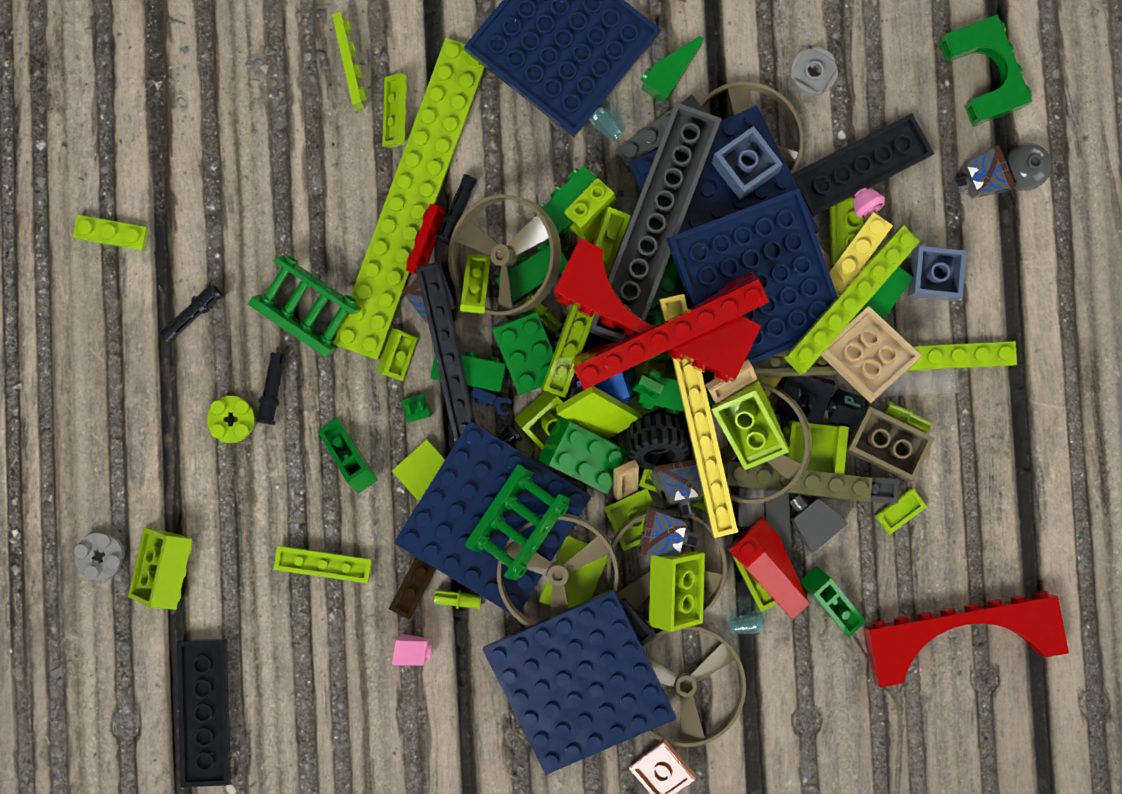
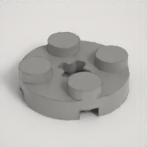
[790,47,838,96]
[74,532,125,580]

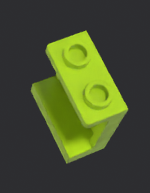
[565,179,620,243]
[783,421,849,475]

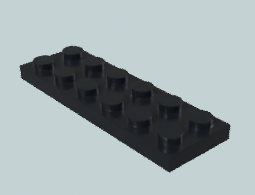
[792,113,935,217]
[177,639,231,787]

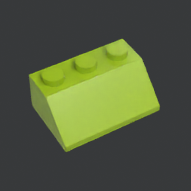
[128,527,192,610]
[649,551,705,632]

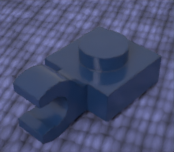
[471,387,512,416]

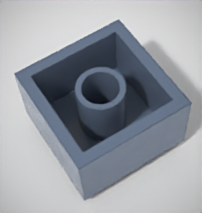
[711,126,783,200]
[907,246,967,302]

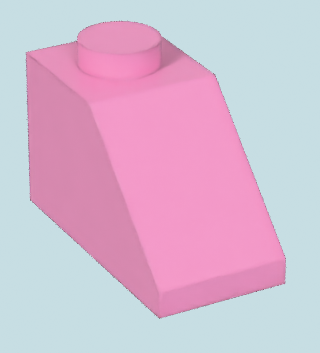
[392,634,433,665]

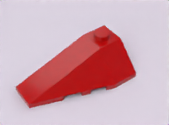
[727,516,810,620]

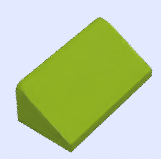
[376,328,419,381]

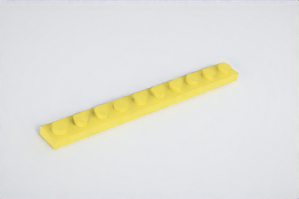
[758,212,893,397]
[659,294,738,538]

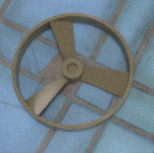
[699,82,804,174]
[448,194,561,316]
[690,383,812,504]
[606,507,727,624]
[497,513,618,627]
[643,625,746,747]

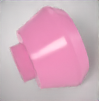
[853,188,885,219]

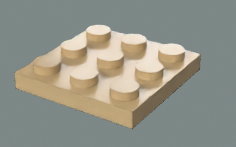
[821,306,922,403]

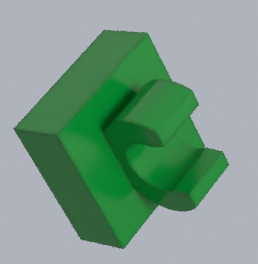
[632,369,664,400]
[401,394,431,423]

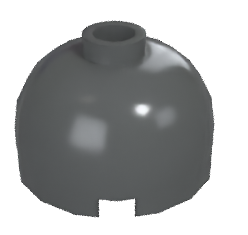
[1004,143,1052,191]

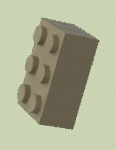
[846,406,935,481]

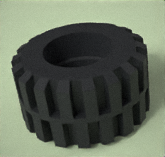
[627,414,690,470]

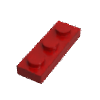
[406,204,447,276]

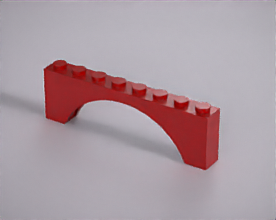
[554,238,762,383]
[573,272,769,390]
[864,591,1069,688]

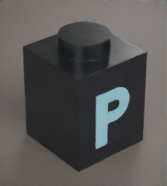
[826,389,865,429]

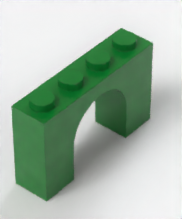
[939,15,1032,127]

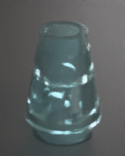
[589,106,623,141]
[729,611,765,635]

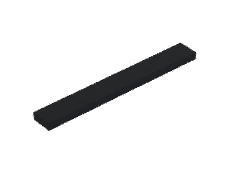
[416,262,476,443]

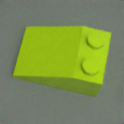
[711,379,789,470]
[515,391,567,475]

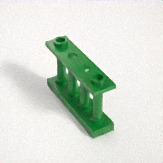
[247,255,361,358]
[464,464,571,580]

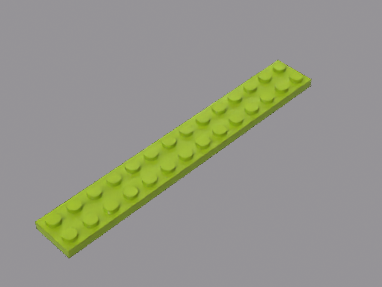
[333,37,486,361]

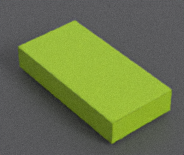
[873,488,927,535]

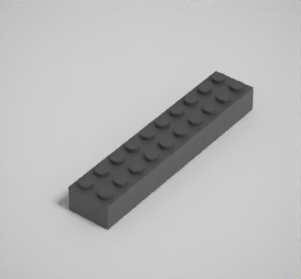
[590,102,722,342]

